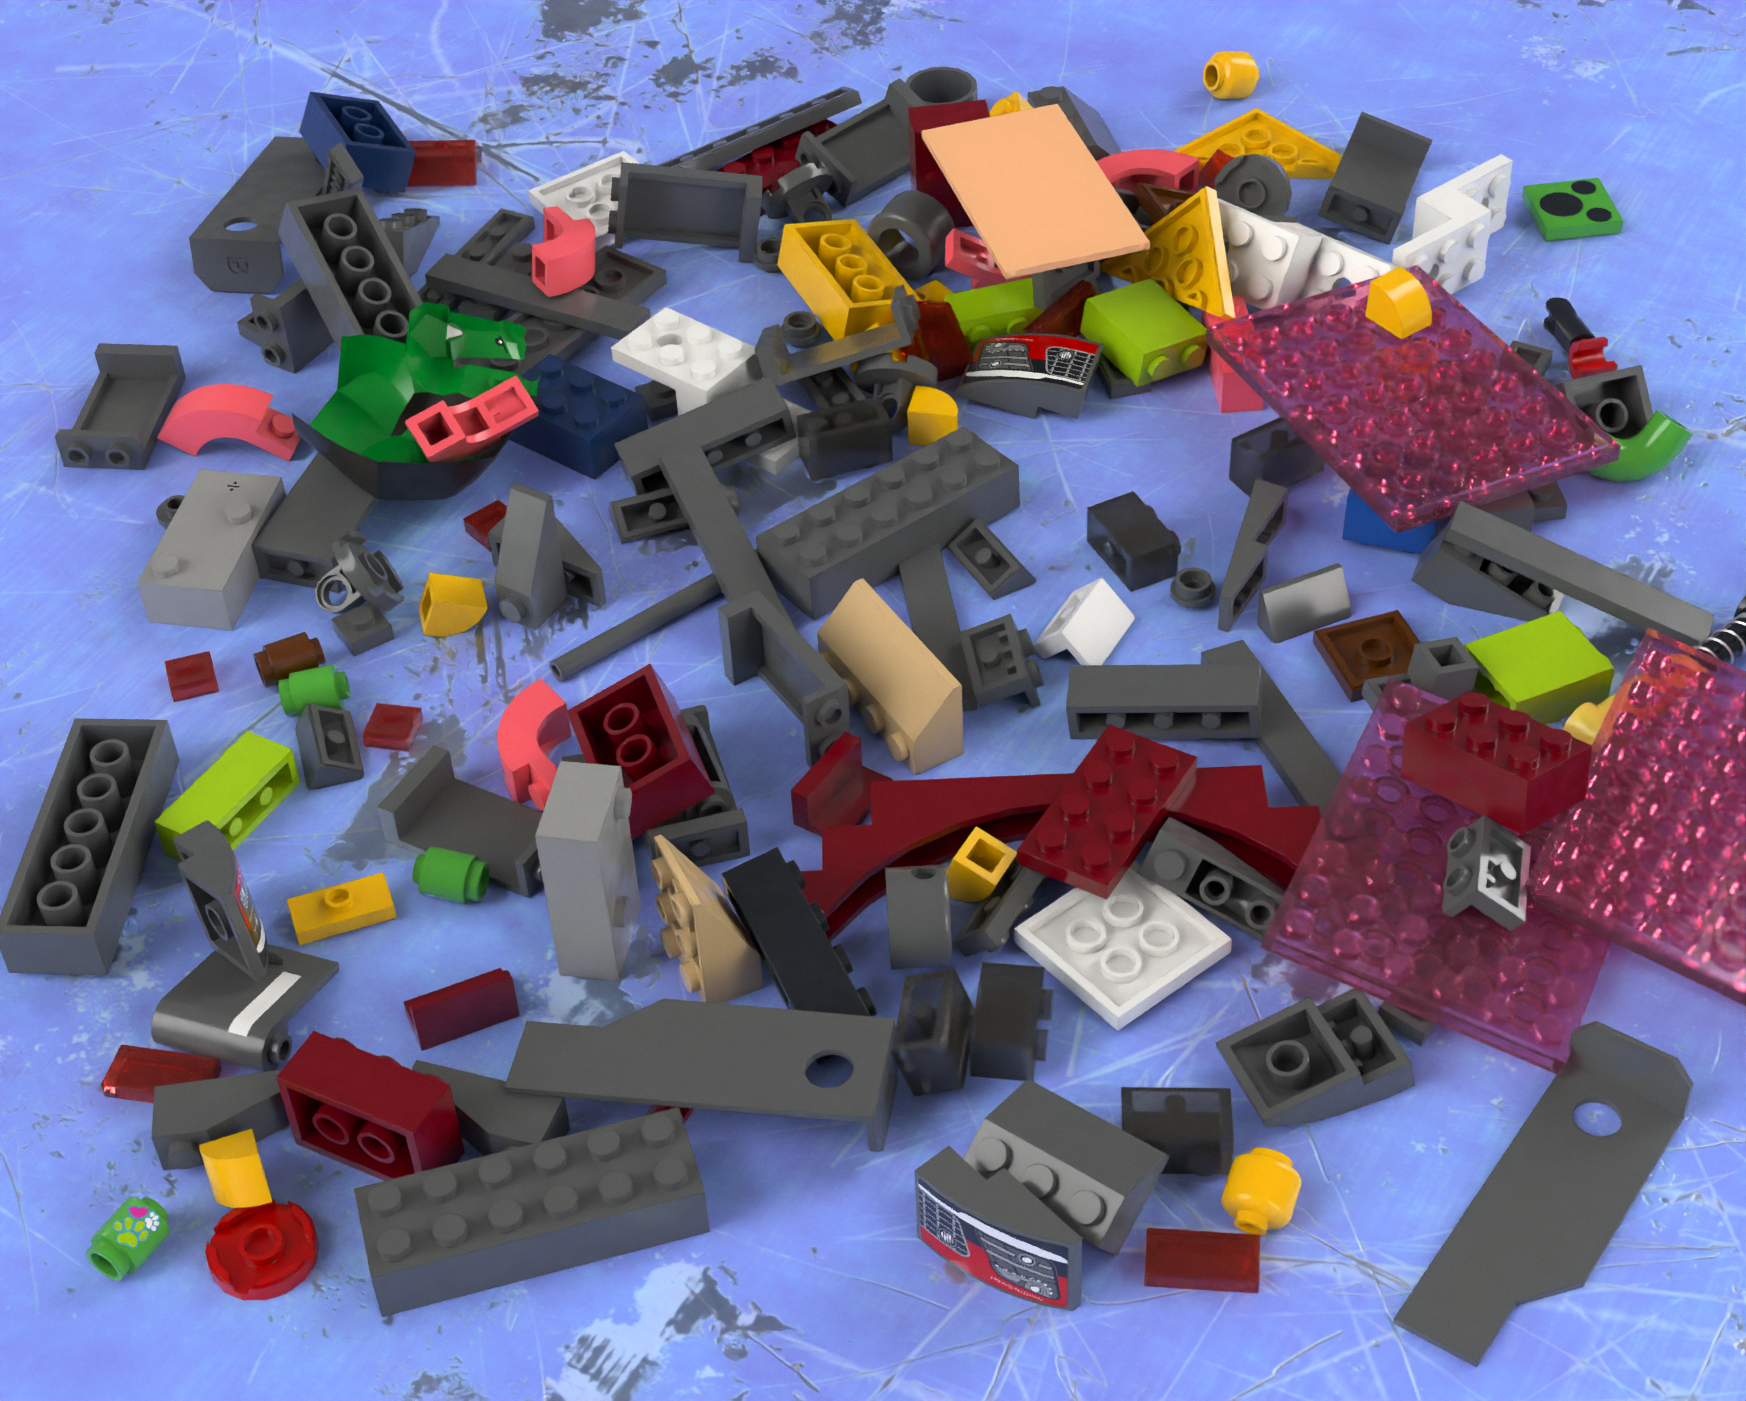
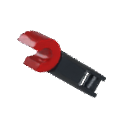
[1543,297,1618,379]

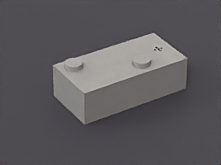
[137,469,286,631]
[535,761,641,981]

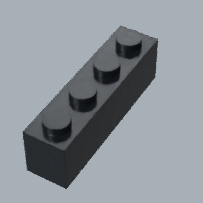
[722,847,877,1064]

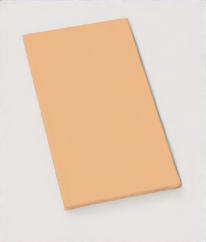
[922,104,1150,279]

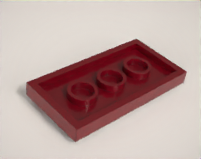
[717,119,837,216]
[1017,724,1197,899]

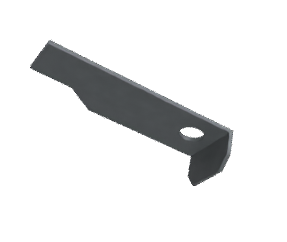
[189,136,325,294]
[504,999,899,1152]
[1393,1021,1694,1367]

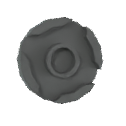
[1214,154,1292,216]
[761,162,833,223]
[854,353,938,433]
[315,529,404,614]

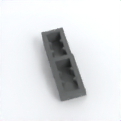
[1218,478,1288,632]

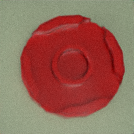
[205,1199,320,1300]

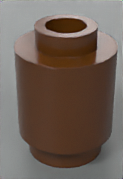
[253,632,326,689]

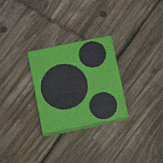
[1522,178,1623,241]

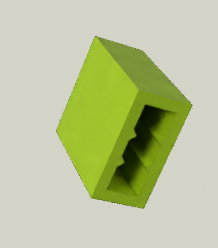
[1080,278,1210,387]
[1464,611,1614,725]

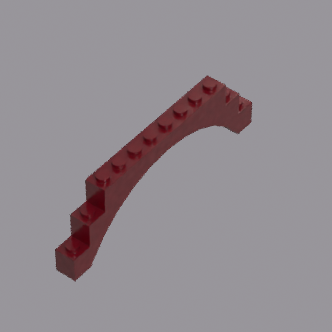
[801,765,1386,943]

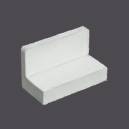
[1033,578,1135,666]

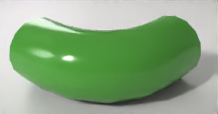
[1571,410,1693,482]

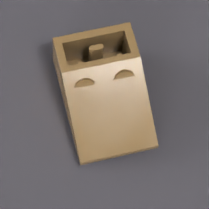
[650,835,763,1003]

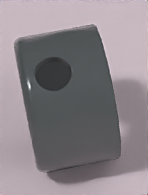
[905,67,977,106]
[867,191,955,281]
[885,865,952,970]

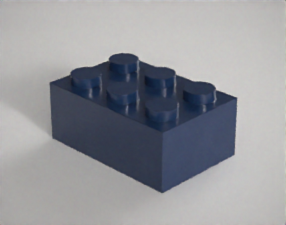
[299,92,417,194]
[509,354,648,480]

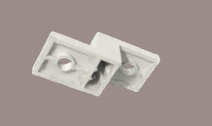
[1392,154,1513,305]
[1217,198,1399,343]
[611,307,829,475]

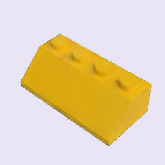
[777,219,922,340]

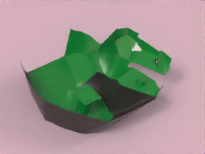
[292,302,542,501]

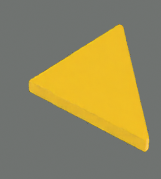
[1174,108,1342,179]
[1099,186,1235,321]

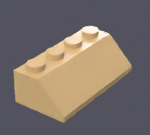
[817,578,964,776]

